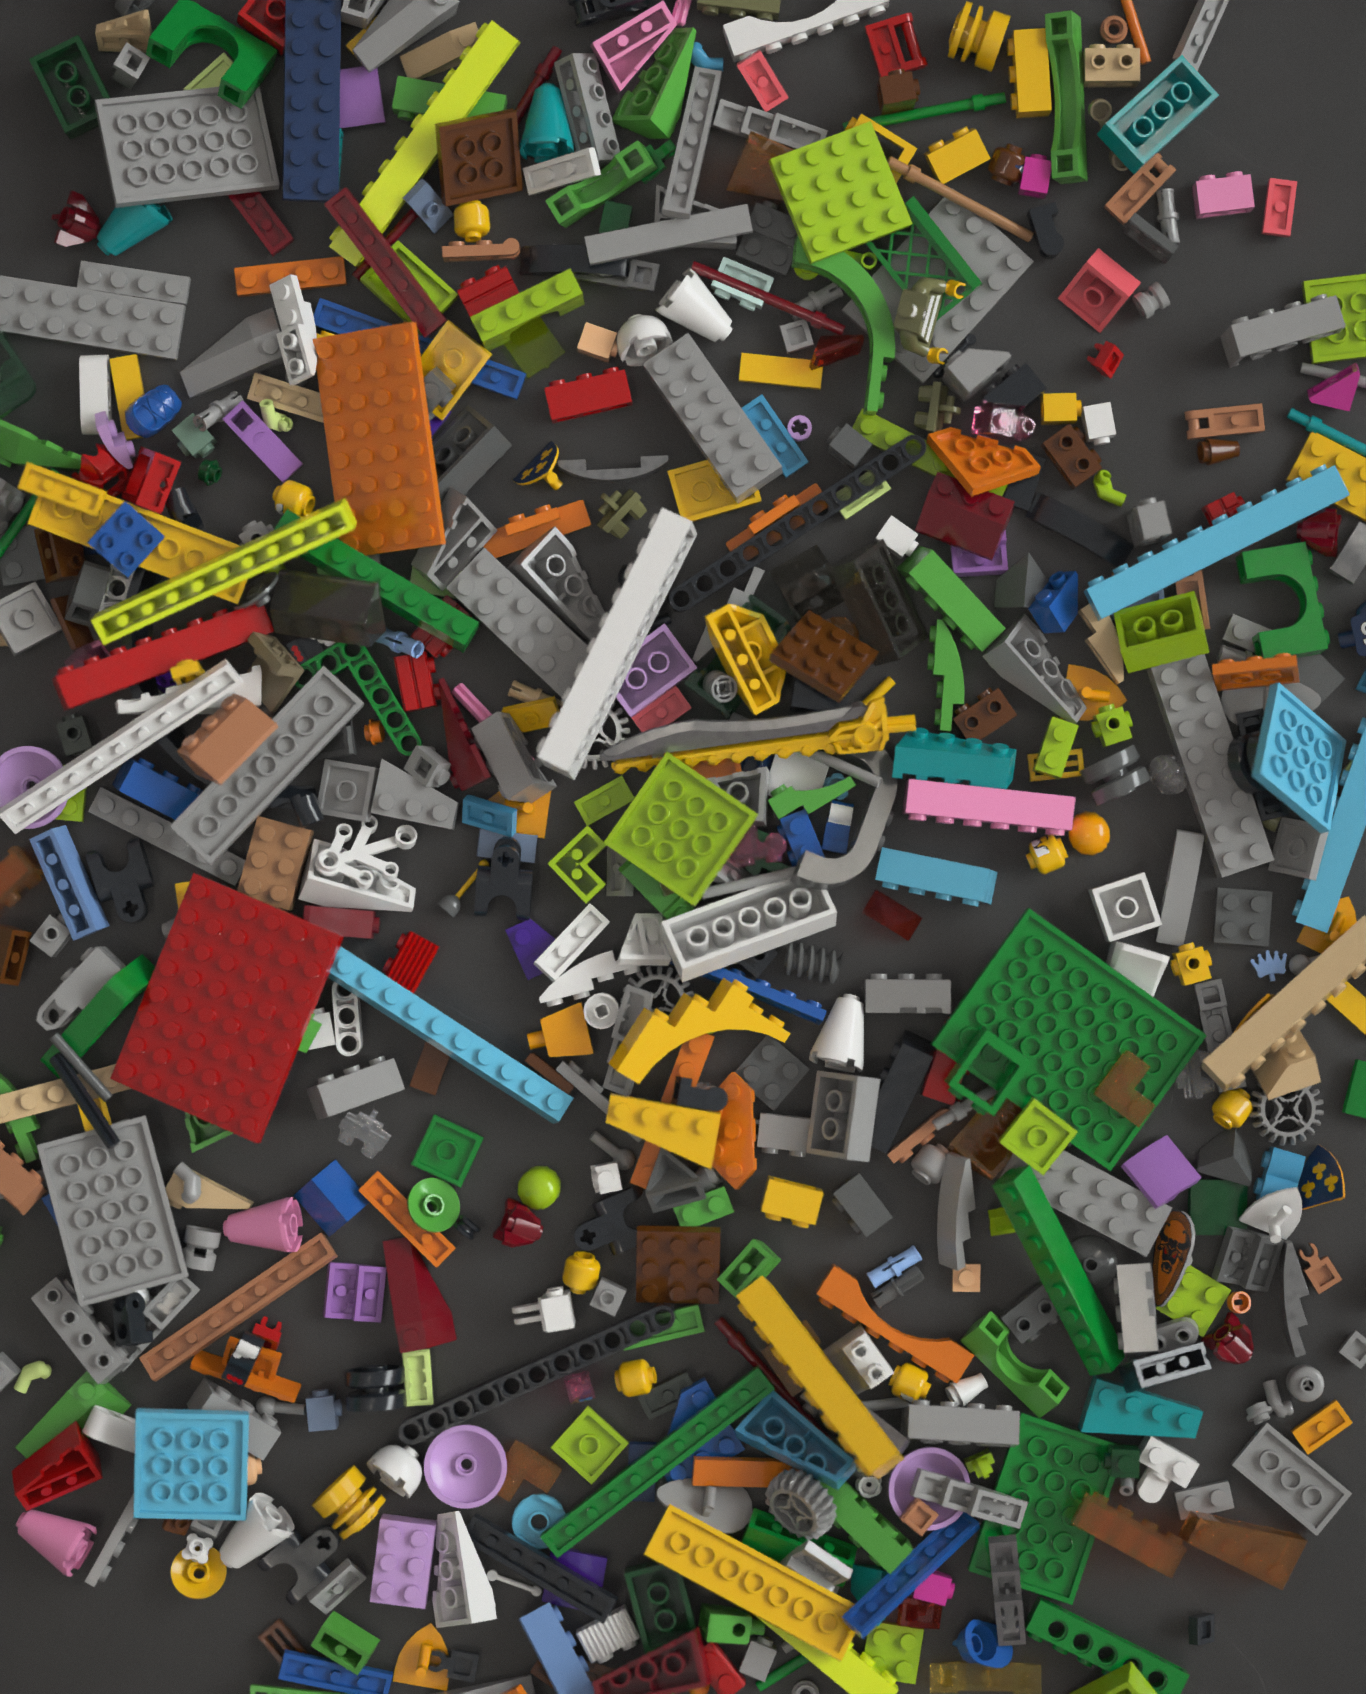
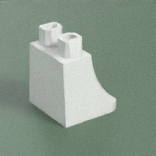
[1106,941,1170,997]
[823,1324,894,1395]

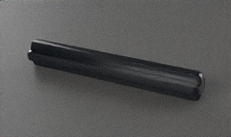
[50,1052,120,1149]

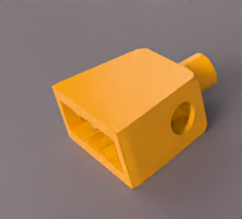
[527,1002,594,1057]

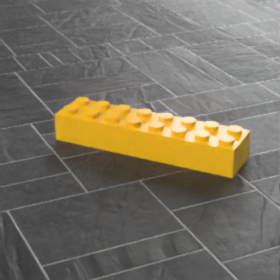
[736,1275,905,1479]

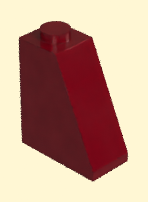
[303,905,380,939]

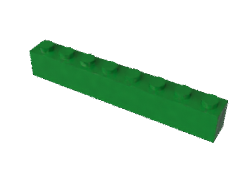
[274,509,479,653]
[992,1165,1125,1376]

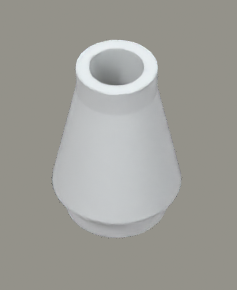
[945,1373,988,1407]

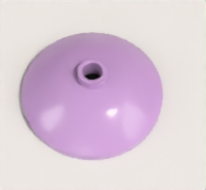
[0,746,67,829]
[424,1424,507,1509]
[888,1447,970,1531]

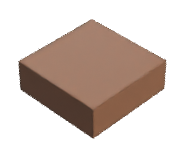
[899,1497,939,1537]

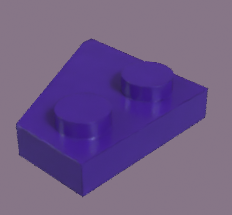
[505,919,556,980]

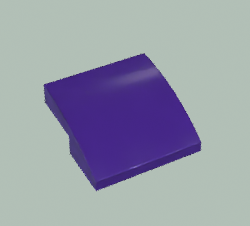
[542,1549,607,1610]

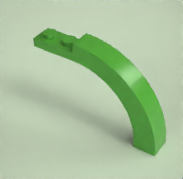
[791,235,895,416]

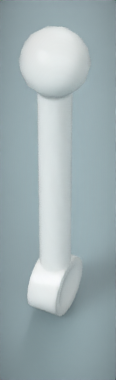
[487,1569,542,1597]

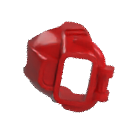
[71,443,129,497]

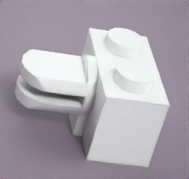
[512,1286,576,1333]
[1136,1436,1200,1503]

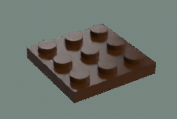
[435,108,523,206]
[768,610,879,703]
[636,1226,720,1304]

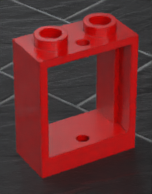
[121,446,181,514]

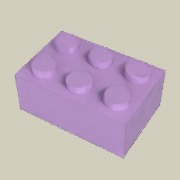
[616,623,697,719]
[370,1513,437,1609]

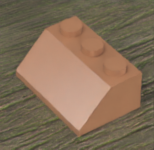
[177,693,279,785]

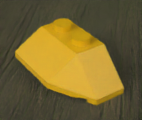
[705,603,786,715]

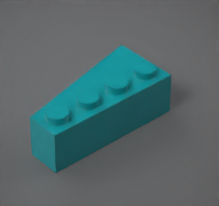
[892,728,1017,789]
[1077,1375,1203,1438]

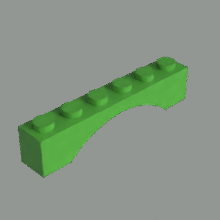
[1045,10,1088,184]

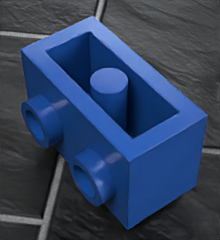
[777,809,825,867]

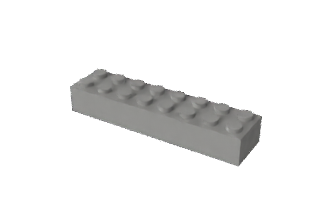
[1147,654,1274,878]

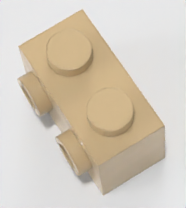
[1082,44,1140,87]

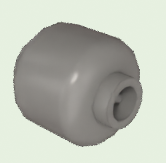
[911,1143,950,1185]
[1286,1364,1325,1402]

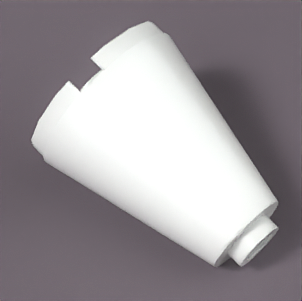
[655,268,733,342]
[809,994,864,1073]
[220,1493,294,1569]

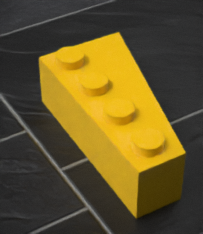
[606,1093,721,1169]

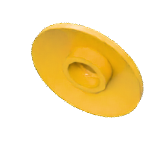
[171,1546,227,1599]

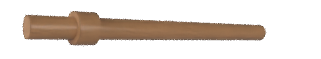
[887,156,1033,242]

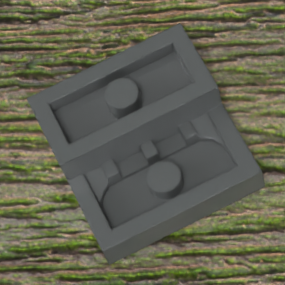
[1211,1226,1284,1292]

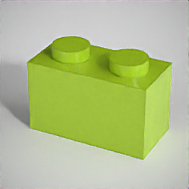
[1032,717,1079,780]

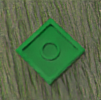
[411,1114,484,1188]

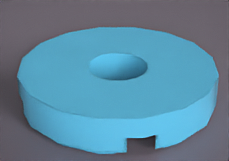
[512,1493,566,1550]

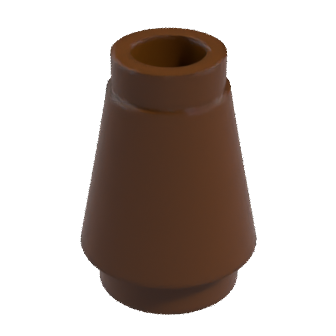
[1197,438,1240,466]

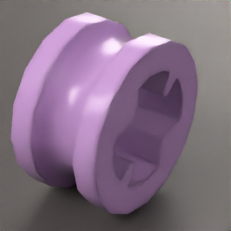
[787,415,812,442]

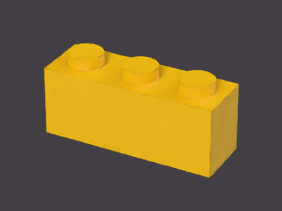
[1007,28,1052,118]

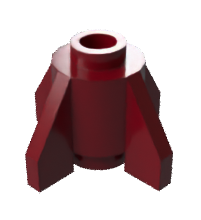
[51,191,101,247]
[1297,508,1342,557]
[493,1198,543,1248]
[1201,1311,1254,1365]

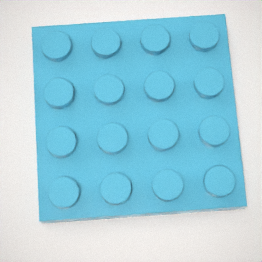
[1252,682,1347,834]
[134,1408,249,1521]

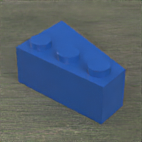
[112,757,204,820]

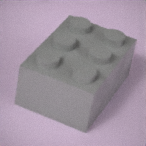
[806,1070,880,1162]

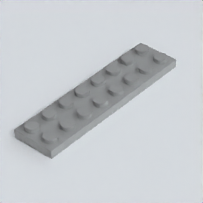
[0,275,186,361]
[170,666,364,865]

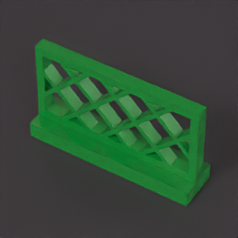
[866,196,983,320]

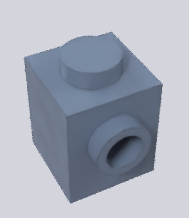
[306,1389,342,1432]

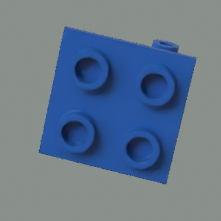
[87,501,165,578]

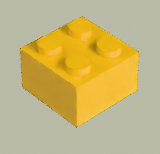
[760,1175,823,1228]

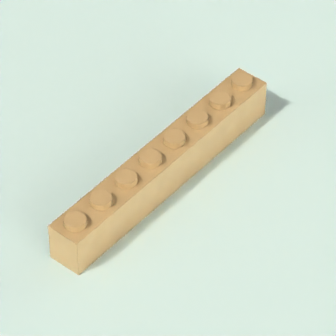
[1201,915,1366,1092]

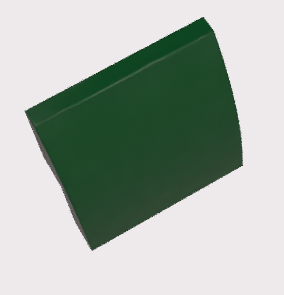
[1188,1179,1248,1235]

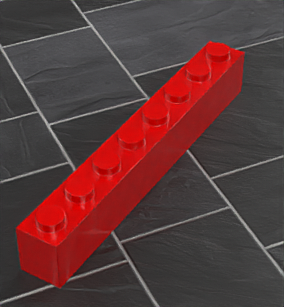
[52,604,274,711]

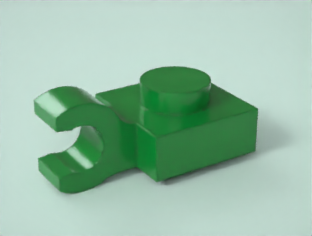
[641,139,676,184]

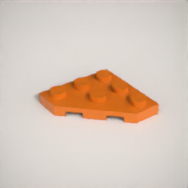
[926,427,1041,496]
[704,1072,757,1190]

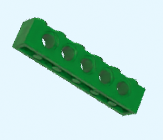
[1024,1595,1190,1694]

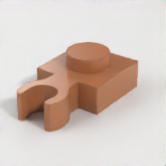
[1298,1243,1342,1294]

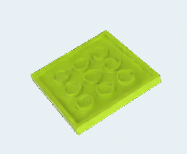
[768,121,913,264]
[604,752,758,906]

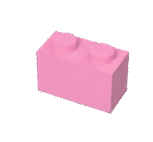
[1192,171,1255,219]

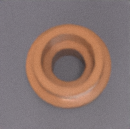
[1100,16,1128,44]

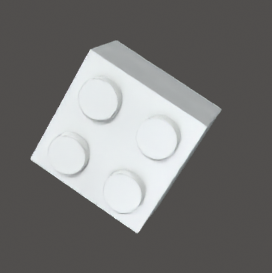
[1088,872,1162,942]

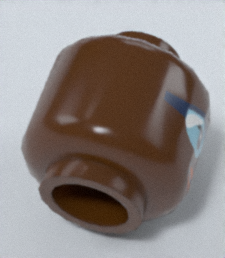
[988,143,1026,186]

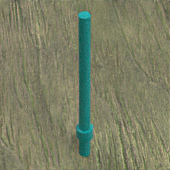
[1287,408,1366,457]

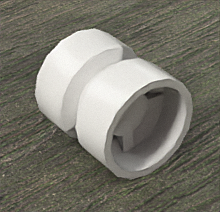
[583,992,620,1029]

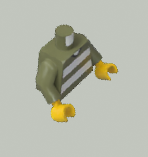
[894,277,966,365]

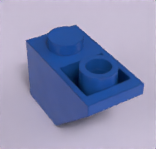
[1028,571,1078,633]

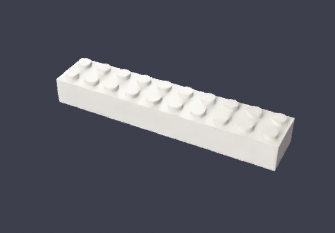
[537,508,697,780]

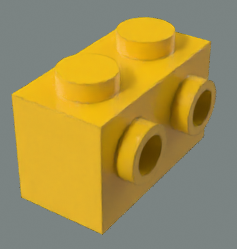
[924,126,991,184]

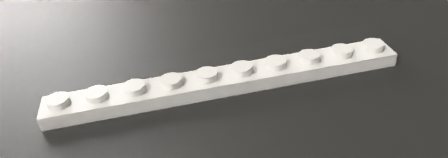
[0,659,243,834]

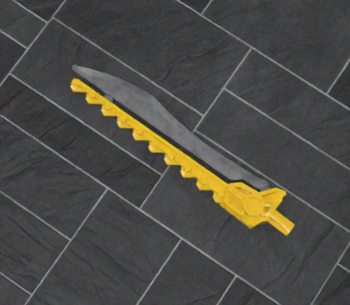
[600,696,916,774]

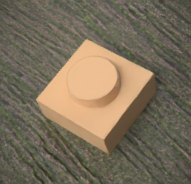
[952,1263,981,1292]

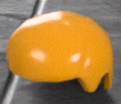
[1068,811,1110,856]

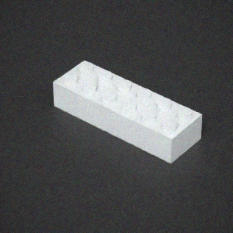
[661,879,837,982]

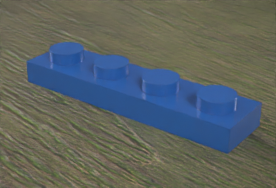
[278,1649,393,1694]

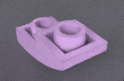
[95,411,136,469]

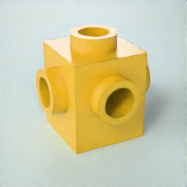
[1170,942,1212,986]

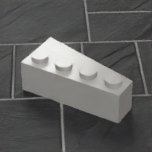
[1220,294,1346,368]
[706,766,770,827]
[901,1400,1020,1447]

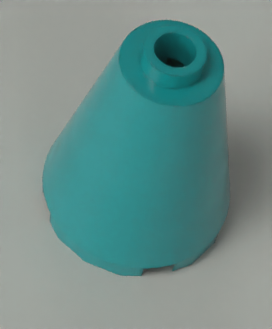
[519,83,574,163]
[97,203,173,256]

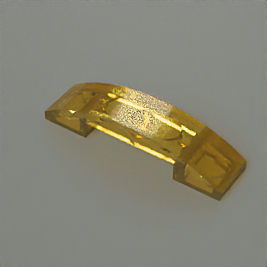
[930,1661,1041,1694]

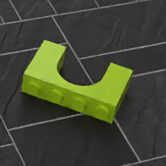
[471,268,585,351]

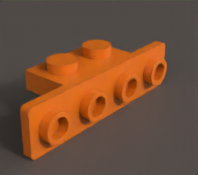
[726,483,828,561]
[483,500,591,558]
[190,1336,301,1403]

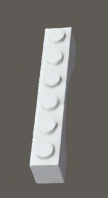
[723,0,890,62]

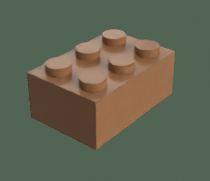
[237,816,314,911]

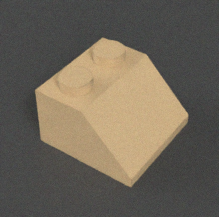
[1251,1031,1321,1100]

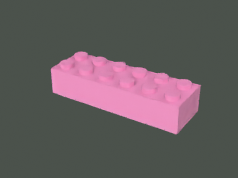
[902,779,1075,836]

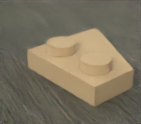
[95,10,152,53]

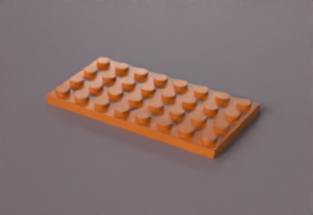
[312,322,446,556]

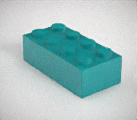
[1097,55,1219,174]

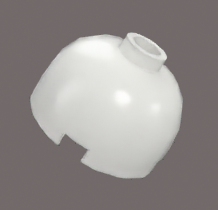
[616,314,673,366]
[367,1445,422,1498]

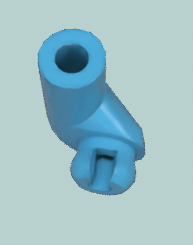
[691,42,723,72]

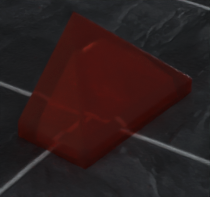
[809,335,864,371]
[862,890,923,941]
[896,1598,943,1630]

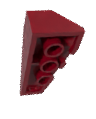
[439,677,492,792]
[383,1237,457,1353]

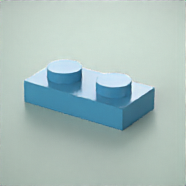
[462,795,517,837]

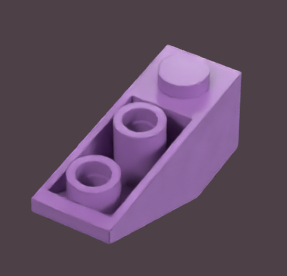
[223,400,303,483]

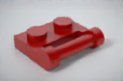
[864,13,928,77]

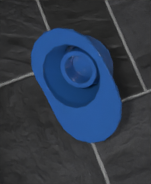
[952,1619,1013,1668]

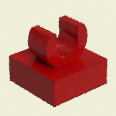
[1087,341,1124,379]
[252,1316,282,1351]

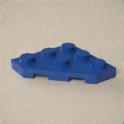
[664,1377,745,1482]

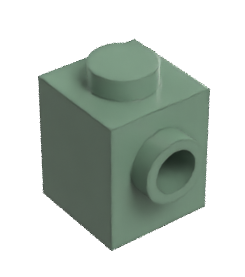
[172,413,217,459]

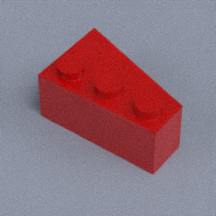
[12,1421,103,1511]

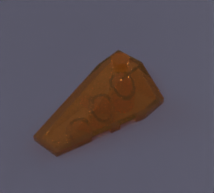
[947,1096,1023,1181]

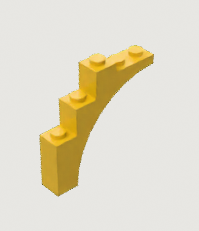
[608,978,791,1084]

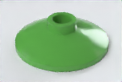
[407,1178,460,1233]

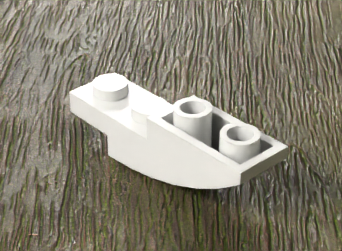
[269,274,317,386]
[539,950,642,1007]

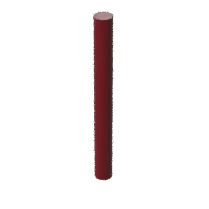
[351,208,418,282]

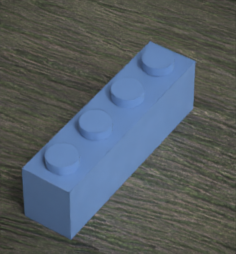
[29,825,110,941]
[518,1602,595,1694]

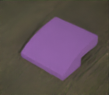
[340,66,386,128]
[950,530,1008,577]
[1121,1135,1202,1209]
[323,1262,387,1323]

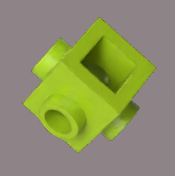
[1091,703,1133,747]

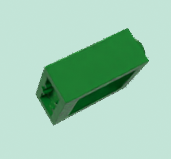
[944,1026,1032,1116]

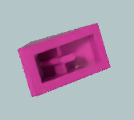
[1307,362,1360,411]

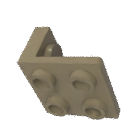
[246,632,304,712]

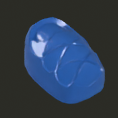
[125,384,182,438]

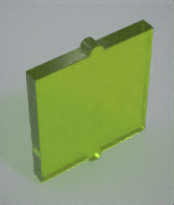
[504,317,565,379]

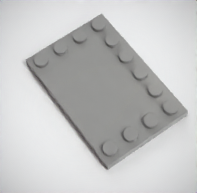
[94,87,280,208]
[842,188,1034,384]
[37,1115,189,1307]

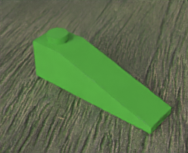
[0,419,81,472]
[15,1371,132,1458]

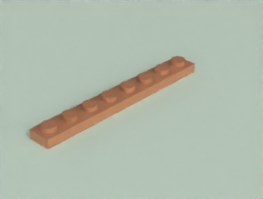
[139,1232,338,1382]

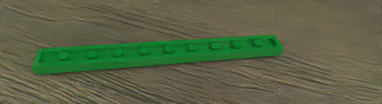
[540,1365,775,1558]

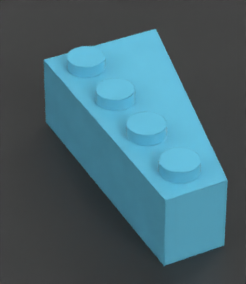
[875,847,998,907]

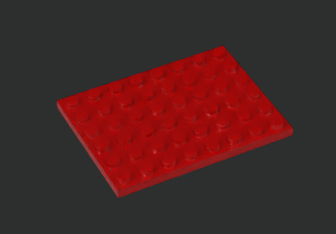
[110,873,344,1143]

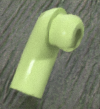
[259,399,293,432]
[13,1361,52,1394]

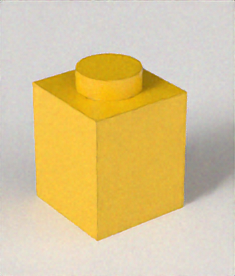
[1040,393,1082,425]

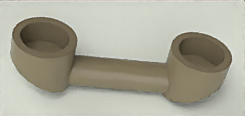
[1088,98,1128,171]

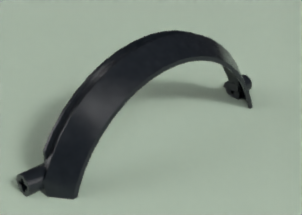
[122,487,324,828]

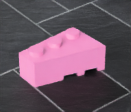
[591,0,677,94]

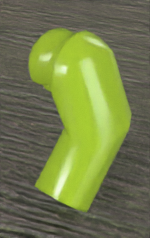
[1093,470,1126,507]

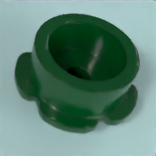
[198,459,222,486]

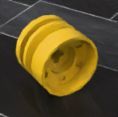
[947,1,1011,72]
[312,1465,386,1540]

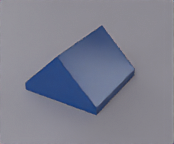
[293,1159,369,1237]

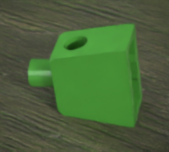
[698,1603,765,1644]

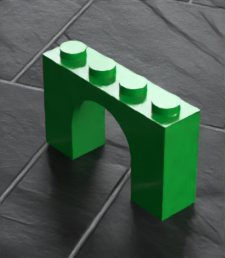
[146,0,278,109]
[1235,542,1330,659]

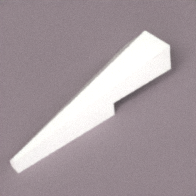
[115,665,262,714]

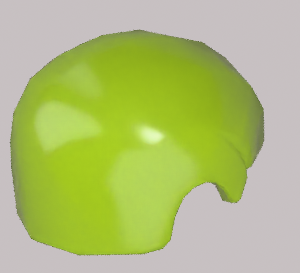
[517,1166,561,1210]

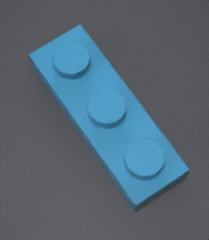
[741,394,809,478]

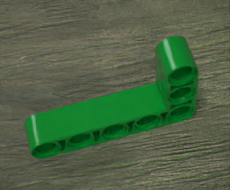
[295,636,423,757]
[40,954,155,1079]

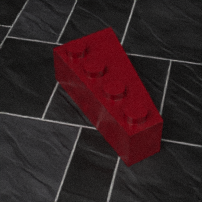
[592,1627,711,1694]

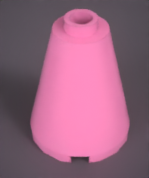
[223,1197,303,1253]
[16,1509,97,1577]

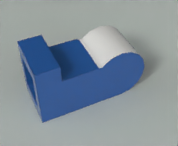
[821,800,854,854]

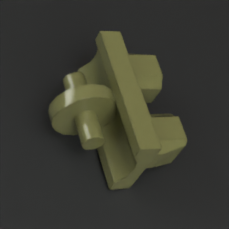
[914,381,961,433]
[596,489,647,539]

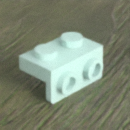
[711,257,774,311]

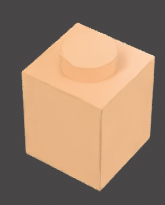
[577,322,618,363]

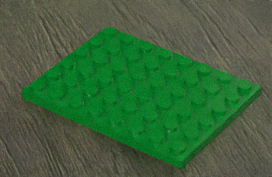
[931,908,1207,1171]

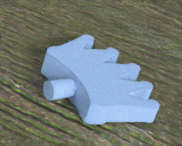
[1250,950,1287,982]

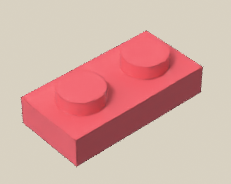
[737,49,789,112]
[1261,178,1297,238]
[632,686,692,732]

